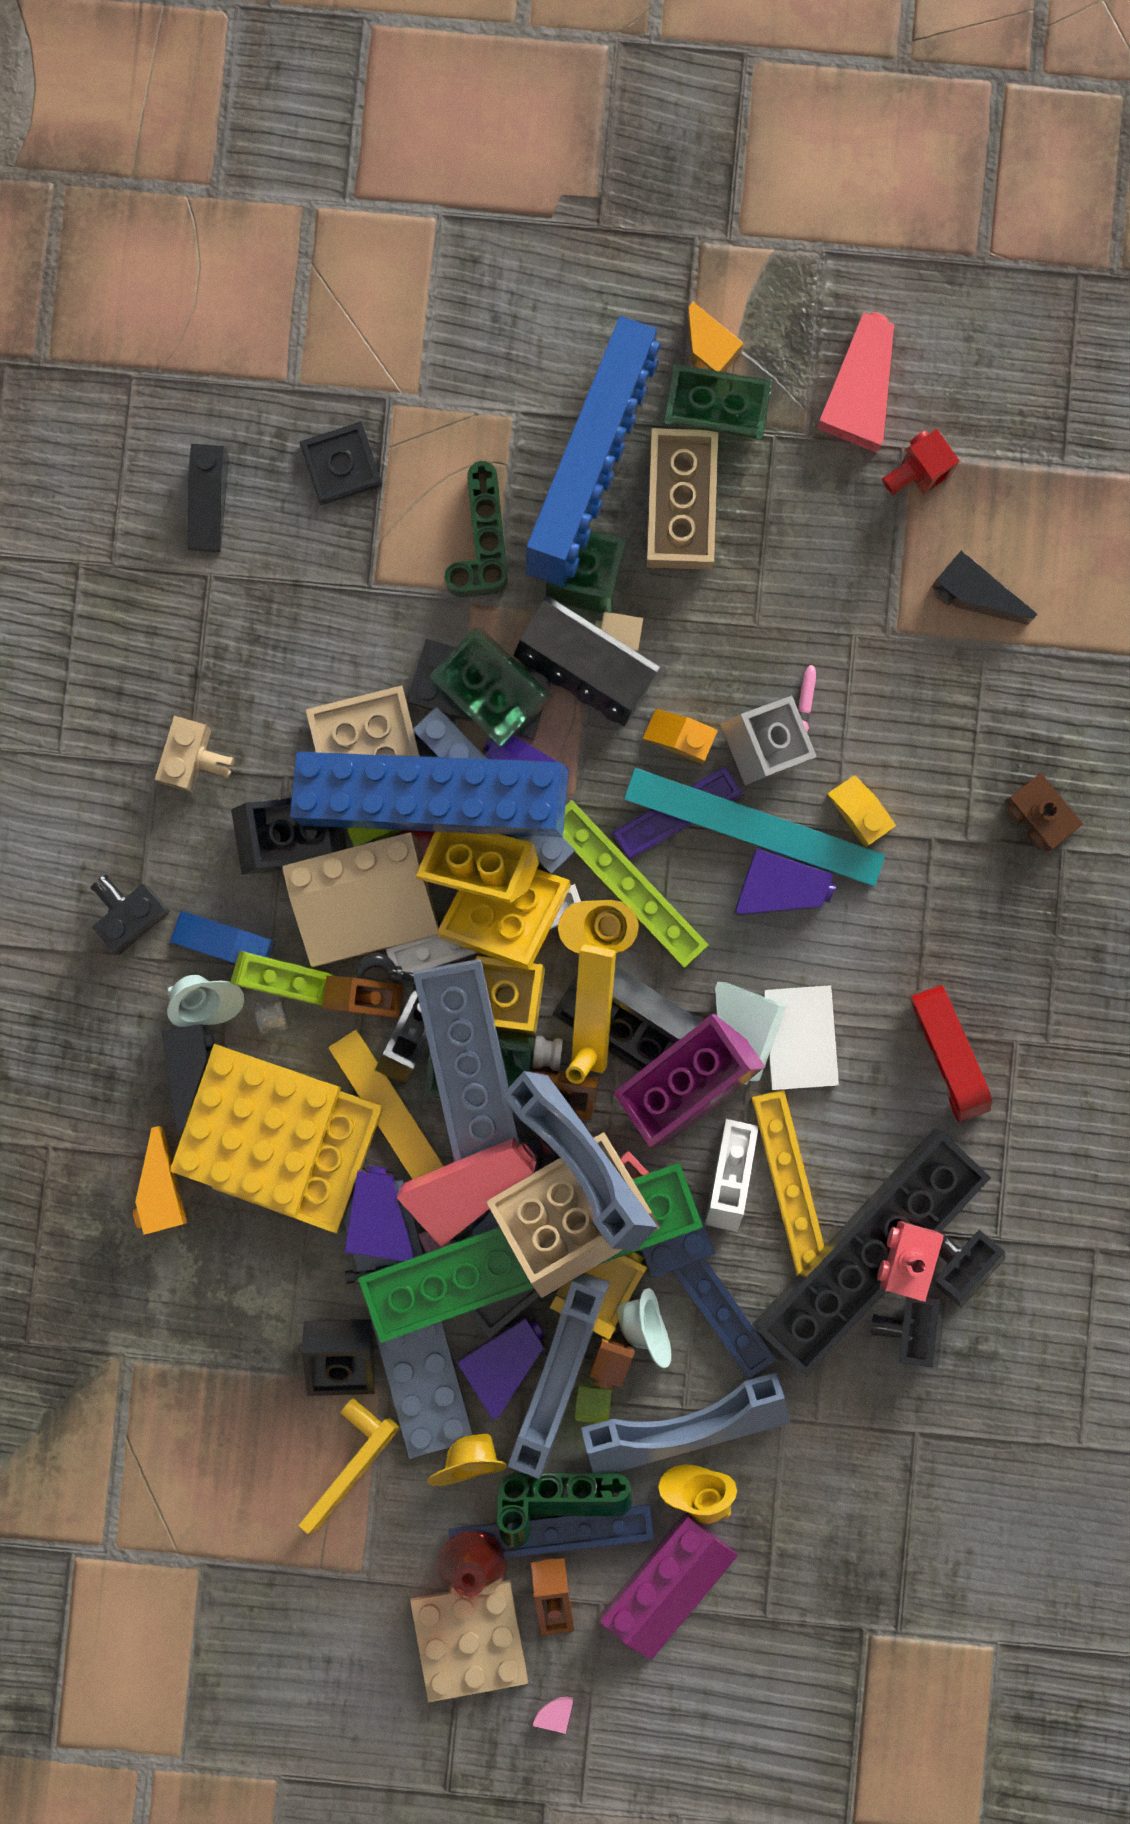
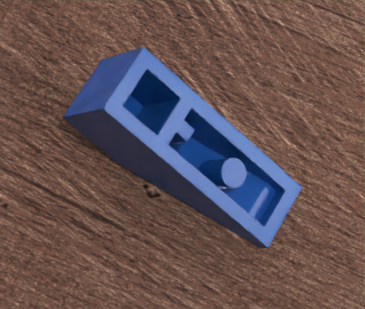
[170,911,276,964]

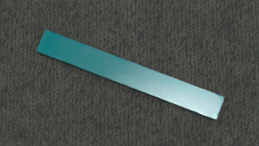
[623,768,886,886]

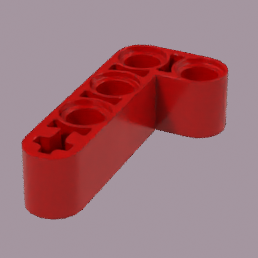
[910,984,992,1123]

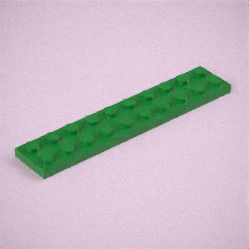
[358,1162,703,1343]

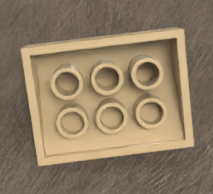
[282,832,439,968]
[486,1132,660,1298]

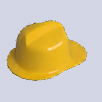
[558,900,639,953]
[427,1434,507,1486]
[658,1464,737,1524]

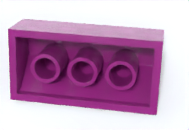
[613,1014,765,1148]
[600,1512,738,1660]

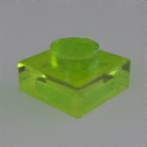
[575,1385,612,1423]

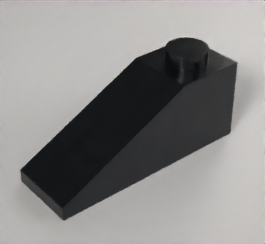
[188,444,229,552]
[931,550,1038,625]
[375,986,427,1085]
[162,1024,215,1130]

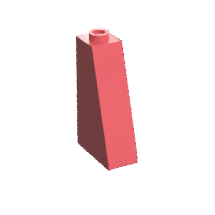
[817,312,894,453]
[397,1138,536,1247]

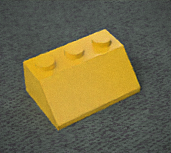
[416,832,539,903]

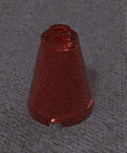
[438,1530,506,1600]

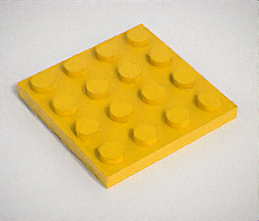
[170,1044,341,1215]
[212,1091,384,1234]

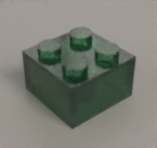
[546,532,626,613]

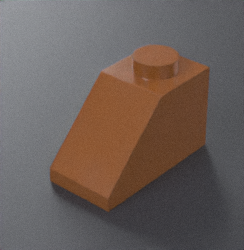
[323,976,403,1018]
[589,1336,635,1390]
[531,1558,575,1636]

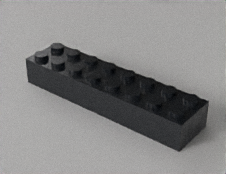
[752,1128,991,1377]

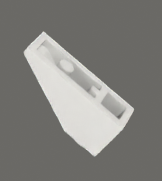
[704,1119,759,1232]

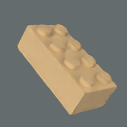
[646,428,718,570]

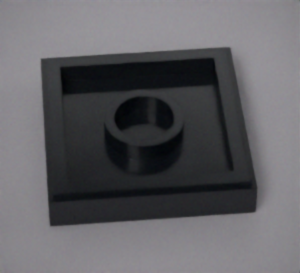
[299,421,382,506]

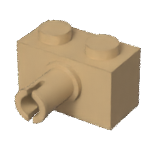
[155,716,234,793]

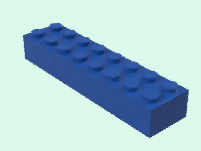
[526,316,661,587]
[290,752,568,837]

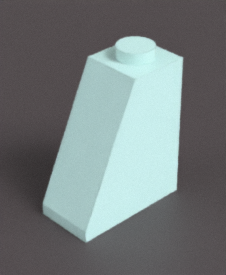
[715,982,787,1085]

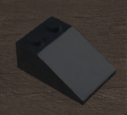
[231,798,346,875]

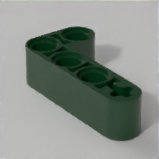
[444,461,508,597]
[497,1473,633,1548]

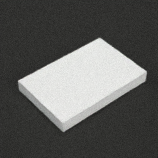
[764,985,839,1090]

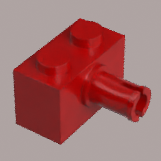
[881,429,960,496]

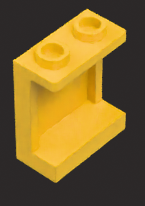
[550,1252,647,1340]

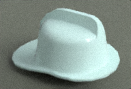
[167,975,245,1027]
[617,1288,671,1368]

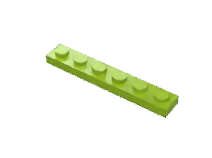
[563,800,708,968]

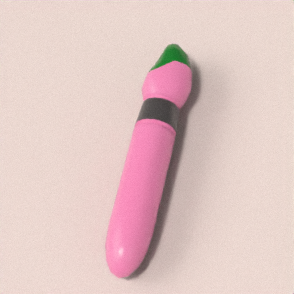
[798,665,816,732]

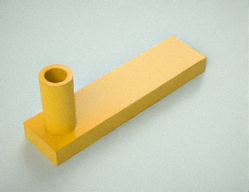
[565,944,616,1084]
[298,1398,401,1535]

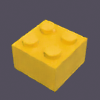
[476,956,545,1035]

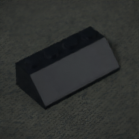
[513,596,660,727]
[552,965,702,1072]

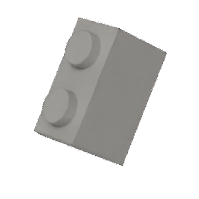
[720,695,817,786]

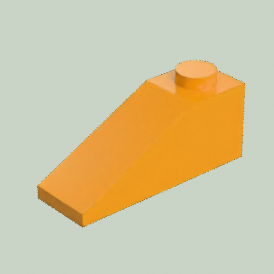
[133,1126,188,1235]

